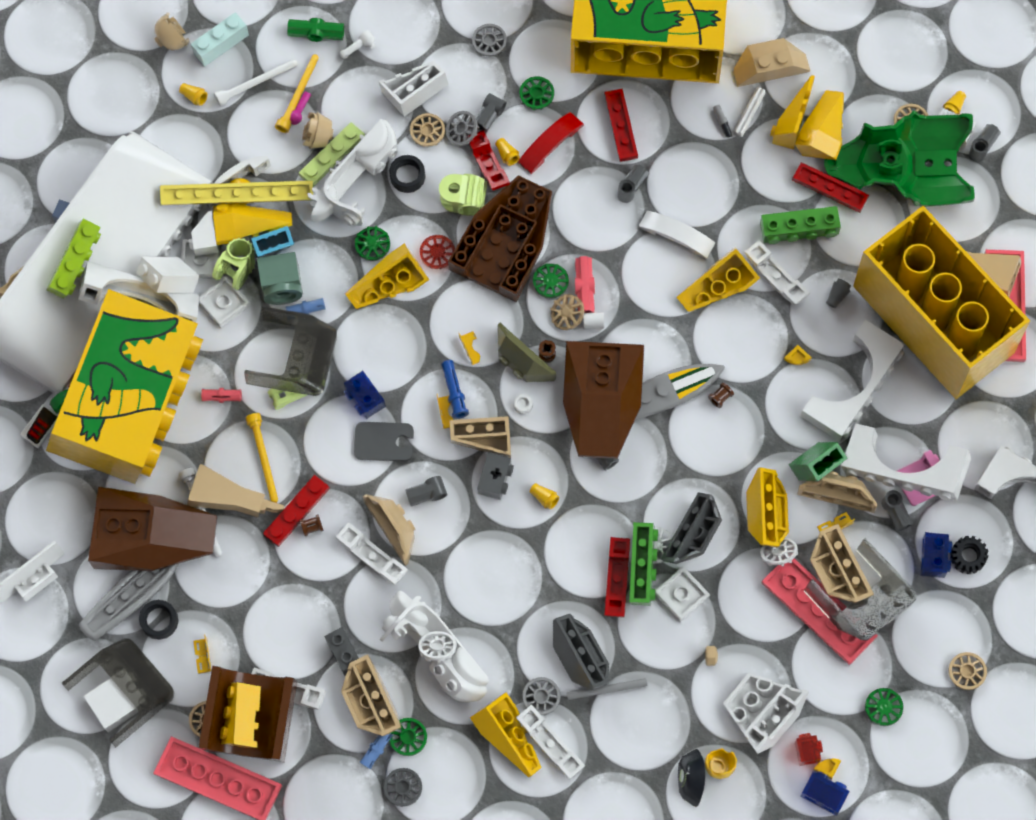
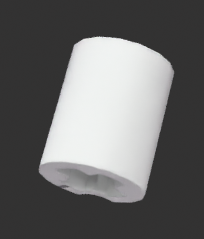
[583,312,604,329]

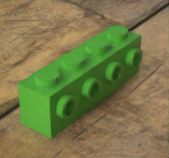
[760,206,841,244]
[629,522,658,606]

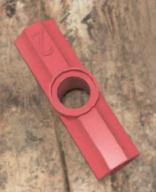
[575,256,595,315]

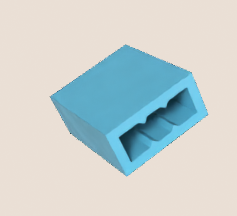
[251,226,294,258]

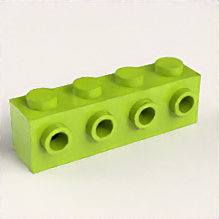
[46,218,101,299]

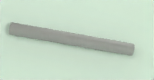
[567,678,647,700]

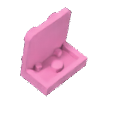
[897,450,940,506]

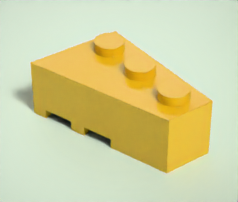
[220,682,261,748]

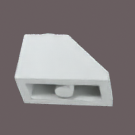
[189,211,219,257]

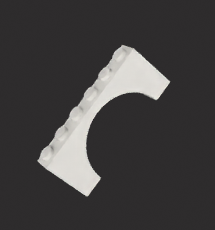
[78,261,199,323]
[800,320,905,442]
[841,424,972,501]
[974,446,1036,499]

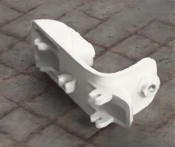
[308,119,398,226]
[380,591,489,703]

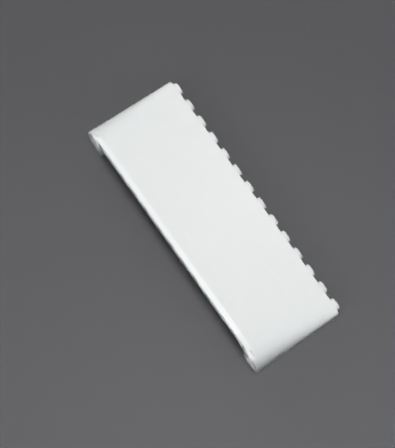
[0,131,213,395]

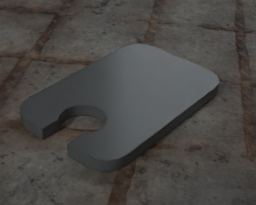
[354,422,414,461]

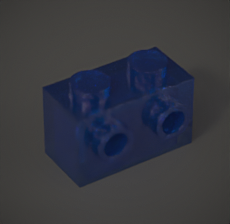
[343,370,386,419]
[920,532,952,578]

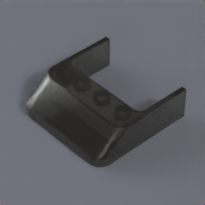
[244,306,337,396]
[804,538,917,640]
[62,638,175,748]

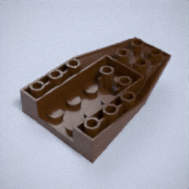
[448,175,552,303]
[563,341,644,459]
[88,487,217,571]

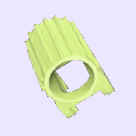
[439,174,487,216]
[212,238,255,290]

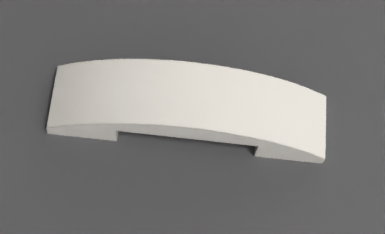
[207,156,271,208]
[638,211,715,260]
[745,240,810,305]
[336,523,408,585]
[251,668,326,710]
[516,704,585,779]

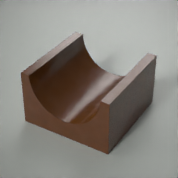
[198,666,298,763]

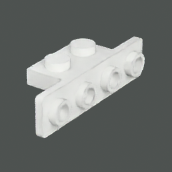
[0,541,65,603]

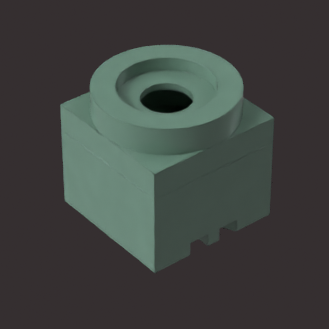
[257,252,303,305]

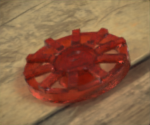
[420,235,455,269]

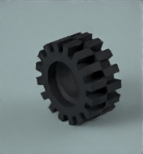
[950,536,989,574]

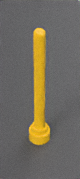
[275,54,319,133]
[245,413,278,503]

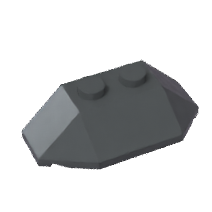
[661,492,722,564]
[553,614,609,690]

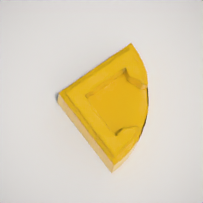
[784,345,812,365]
[813,758,841,780]

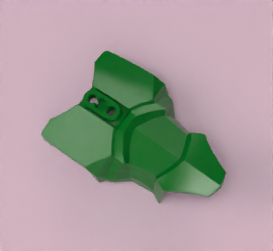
[824,110,975,207]

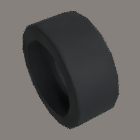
[389,155,426,193]
[139,599,179,640]

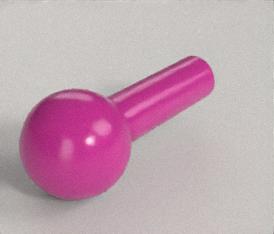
[290,91,311,125]

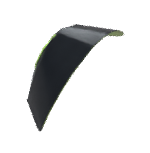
[678,749,705,807]

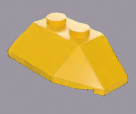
[746,467,789,548]

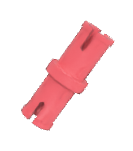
[201,388,242,403]

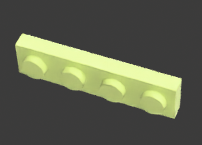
[299,122,365,187]

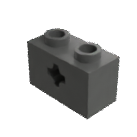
[477,452,514,500]
[324,627,359,676]

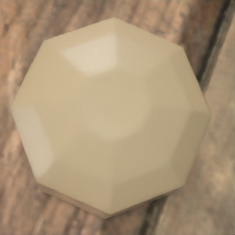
[705,646,718,666]

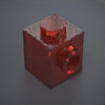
[795,733,823,766]

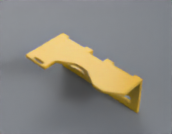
[458,331,480,365]
[437,394,453,429]
[817,512,855,531]
[193,635,212,674]

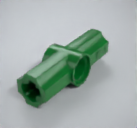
[287,18,345,42]

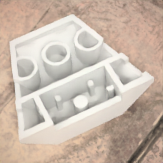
[723,673,809,754]

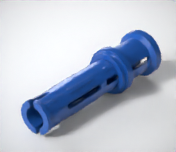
[441,360,469,419]

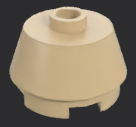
[302,112,333,149]

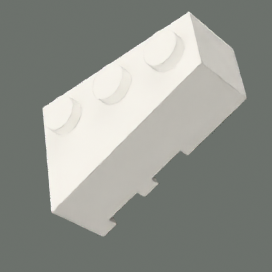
[379,61,448,117]

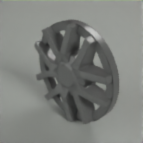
[384,768,422,807]

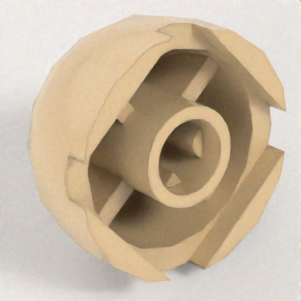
[154,13,190,51]

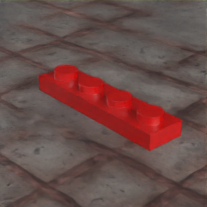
[604,88,638,162]
[792,162,869,213]
[263,475,330,547]

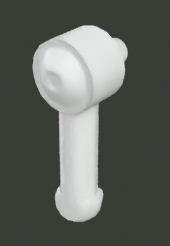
[340,30,375,59]

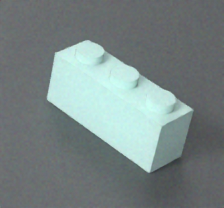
[191,12,249,67]

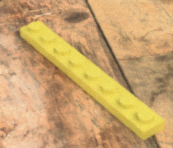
[160,181,313,206]

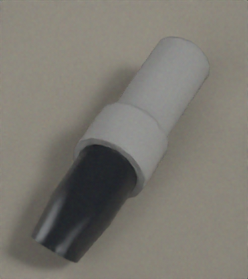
[713,105,732,137]

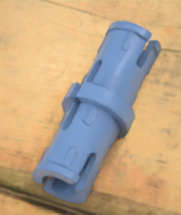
[286,298,326,319]
[360,733,393,769]

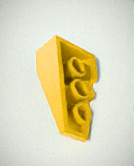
[770,75,815,149]
[795,90,844,160]
[213,203,292,245]
[345,243,429,309]
[676,247,760,312]
[470,692,541,777]

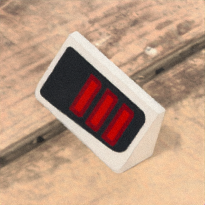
[20,404,58,449]

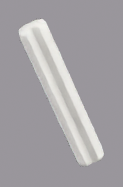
[734,87,765,137]

